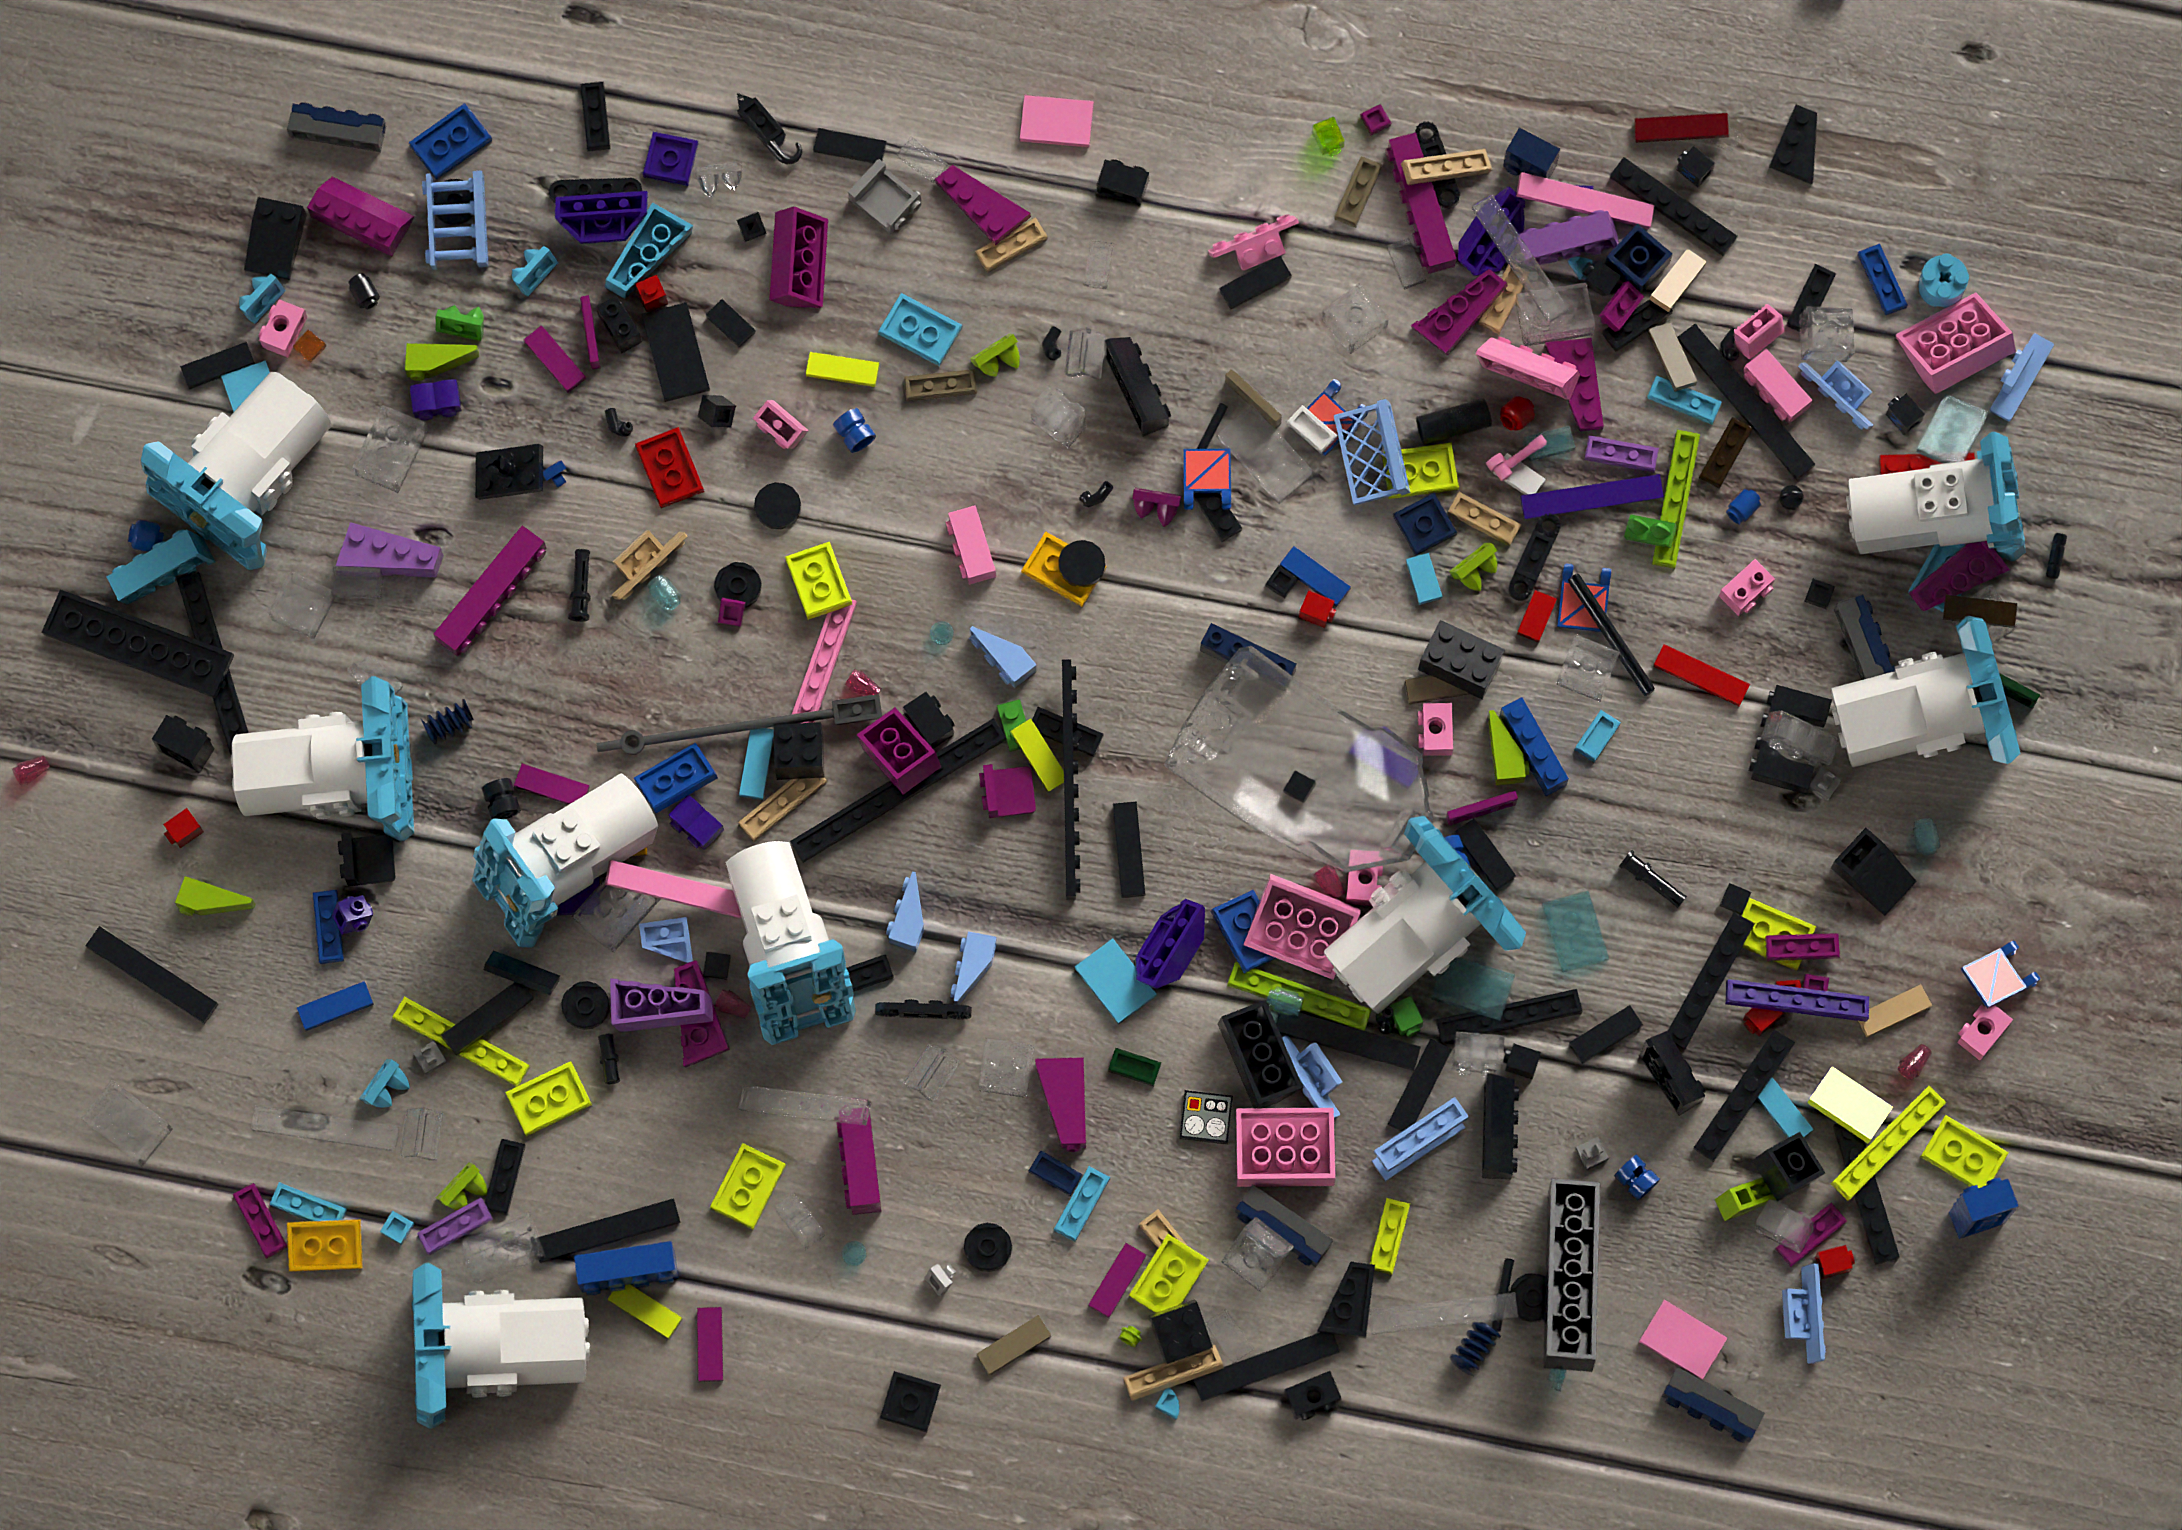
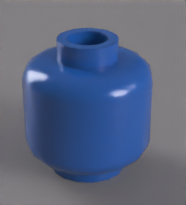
[128,520,164,552]

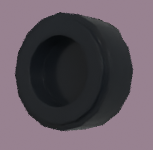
[1779,485,1804,510]

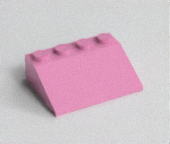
[1896,292,2016,394]
[1476,337,1580,401]
[1244,874,1360,980]
[1236,1108,1335,1187]

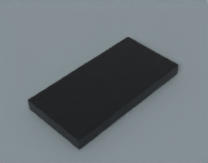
[642,302,710,402]

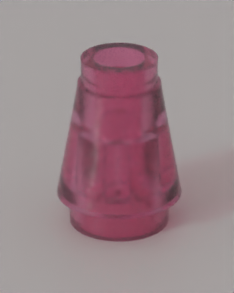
[845,669,882,696]
[12,755,50,785]
[1313,864,1346,899]
[714,989,752,1019]
[1898,1044,1932,1080]

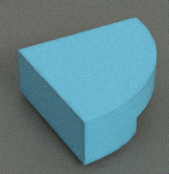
[1568,256,1594,280]
[1155,1388,1179,1420]

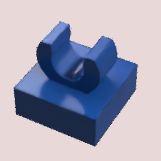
[543,460,566,487]

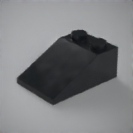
[244,197,307,280]

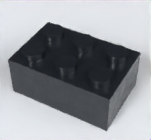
[1418,620,1505,700]

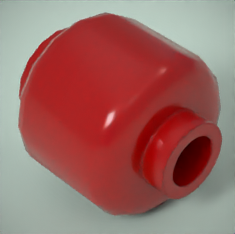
[1500,396,1535,431]

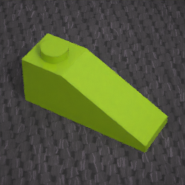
[405,343,479,381]
[1488,710,1529,785]
[175,876,256,916]
[1714,1177,1776,1221]

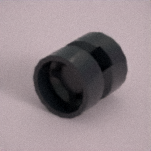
[481,778,521,819]

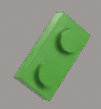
[997,699,1026,752]

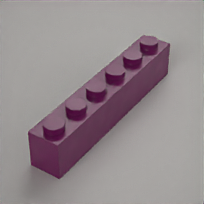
[1385,132,1456,274]
[433,525,546,657]

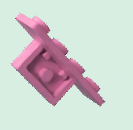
[1208,214,1299,271]

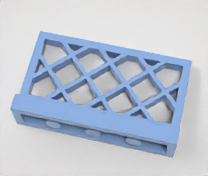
[1334,399,1411,505]

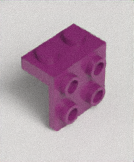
[979,764,1036,818]

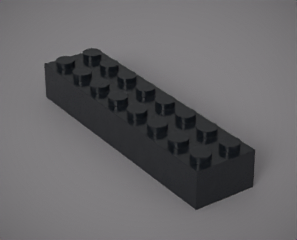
[1543,1178,1600,1372]

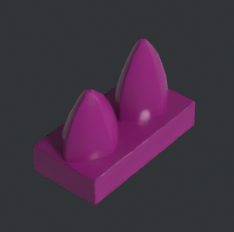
[1599,281,1644,332]
[1132,487,1182,527]

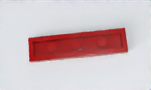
[1653,644,1750,707]

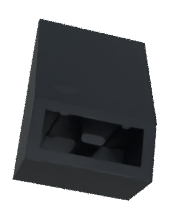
[1831,827,1917,916]

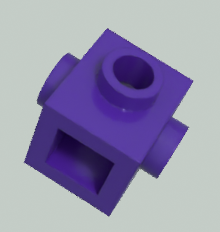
[332,895,373,934]

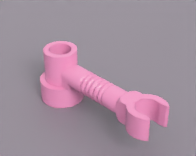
[1486,434,1547,481]

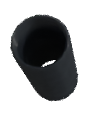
[1416,398,1492,445]

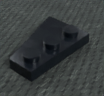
[1769,104,1817,184]
[1317,1262,1375,1338]

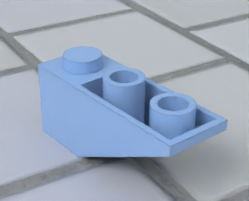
[969,626,1037,688]
[886,871,924,952]
[950,931,997,1005]

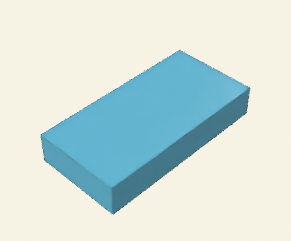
[1406,553,1442,605]
[1574,710,1621,763]

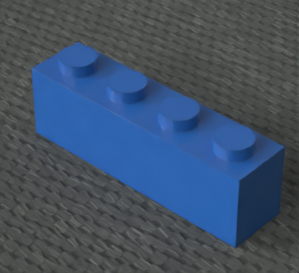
[1500,697,1569,796]

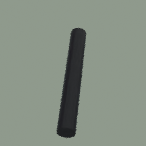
[1197,403,1228,449]
[1492,1258,1514,1332]

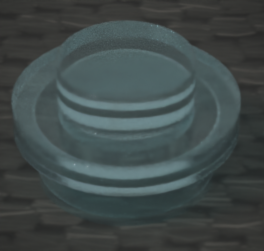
[930,621,954,645]
[842,1241,866,1266]

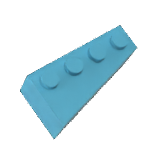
[605,202,693,299]
[107,529,215,605]

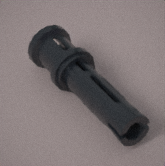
[568,549,591,622]
[1619,850,1687,908]

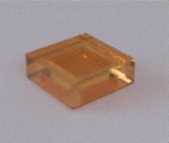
[293,329,326,363]

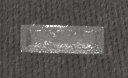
[1761,710,1839,768]

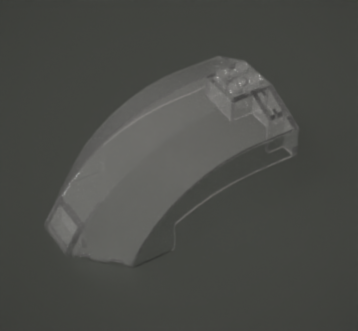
[1164,646,1434,873]

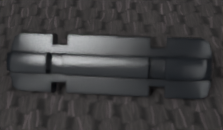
[2046,533,2067,579]

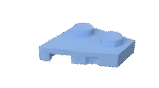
[639,917,693,963]

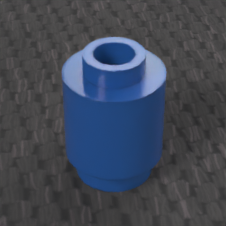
[1726,489,1761,524]

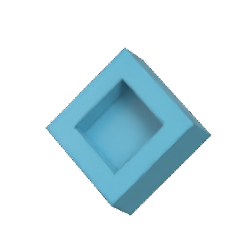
[380,1211,414,1245]

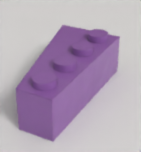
[1517,210,1619,267]
[336,522,444,577]
[610,978,713,1032]

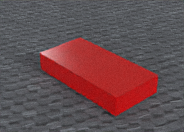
[1517,590,1557,643]

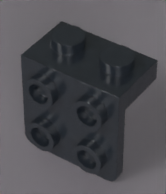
[338,832,396,887]

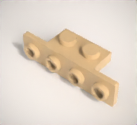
[611,530,687,600]

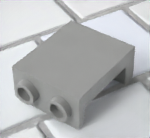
[848,159,922,234]

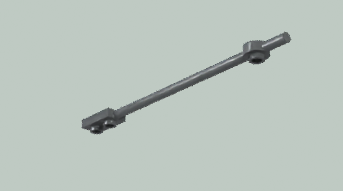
[597,694,882,755]

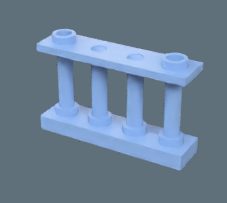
[422,171,488,270]
[1372,1097,1469,1181]

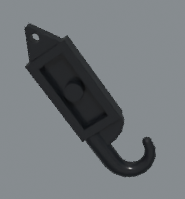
[737,93,803,165]

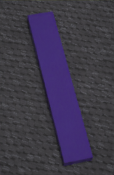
[1520,474,1664,520]
[1725,979,1869,1022]

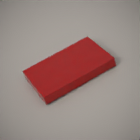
[635,427,704,509]

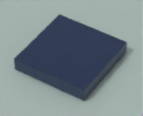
[1393,493,1457,556]

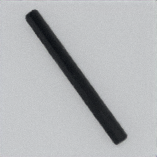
[1568,573,1655,696]

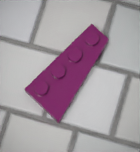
[935,165,1031,245]
[1411,269,1508,355]
[1544,338,1604,432]
[1909,541,2010,611]
[674,960,730,1068]

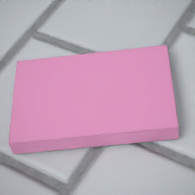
[1020,95,1094,147]
[1639,1300,1727,1380]

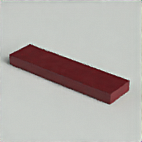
[1635,113,1729,143]

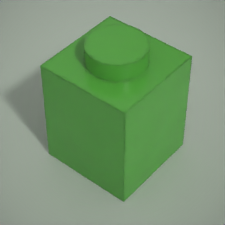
[1390,996,1424,1037]

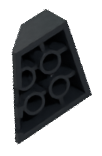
[1639,1031,1706,1116]

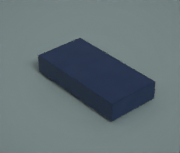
[1028,1150,1083,1196]

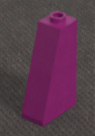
[1035,1057,1086,1152]

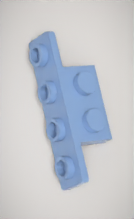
[1990,334,2054,422]
[1798,361,1874,429]
[1282,1035,1342,1119]
[1782,1263,1826,1364]

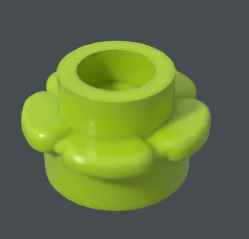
[1119,1326,1142,1348]

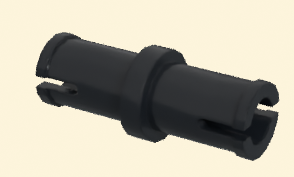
[598,1034,620,1084]

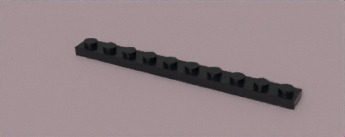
[1062,659,1081,900]
[790,718,1006,863]

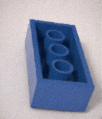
[1949,1177,2019,1239]
[574,1241,679,1295]

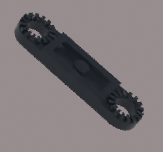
[1415,121,1460,209]
[549,178,642,203]
[1509,513,1561,601]
[875,999,972,1020]

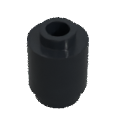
[348,273,380,310]

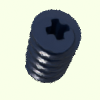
[420,699,474,745]
[1450,1322,1501,1376]

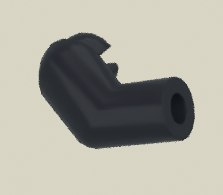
[1042,326,1062,361]
[1720,327,1739,362]
[604,408,633,437]
[1079,481,1113,507]
[1375,1006,1394,1035]

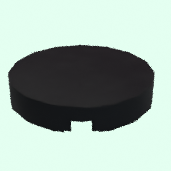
[434,179,474,225]
[754,482,801,530]
[1058,540,1106,587]
[714,562,762,608]
[561,981,610,1030]
[964,1222,1012,1272]
[1508,1273,1546,1322]

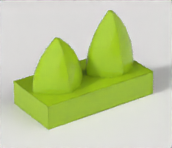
[970,334,1020,377]
[1449,543,1497,591]
[436,1162,488,1210]

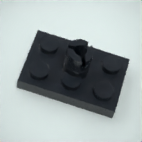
[475,444,543,500]

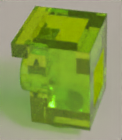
[1312,117,1345,157]

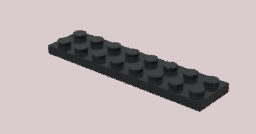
[41,589,234,698]

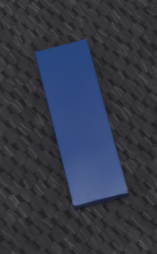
[1857,244,1908,316]
[1279,546,1351,607]
[313,890,344,964]
[297,981,374,1031]

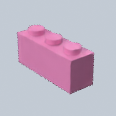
[1743,348,1813,424]
[945,505,996,585]

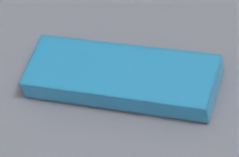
[1647,375,1722,425]
[739,728,774,800]
[1758,1077,1814,1138]
[1054,1166,1110,1242]
[269,1182,347,1221]

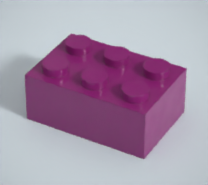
[857,707,941,794]

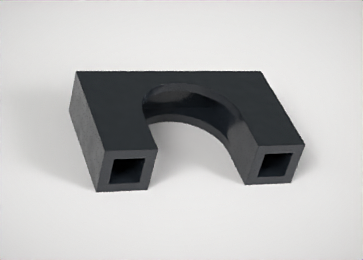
[1748,685,1832,794]

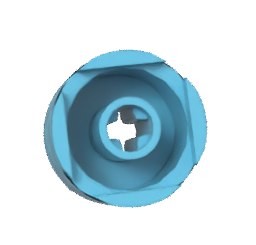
[1919,253,1969,308]

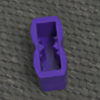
[410,379,462,421]
[669,795,724,850]

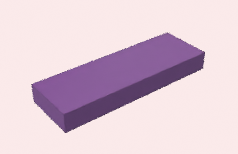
[1585,435,1659,473]
[417,1198,493,1255]

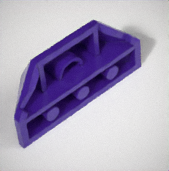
[1458,187,1525,276]
[555,191,648,244]
[1136,898,1205,989]

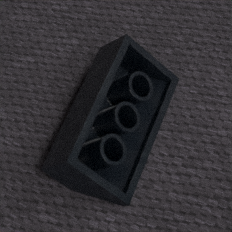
[1104,337,1171,437]
[1218,1000,1303,1108]
[1482,1073,1519,1179]

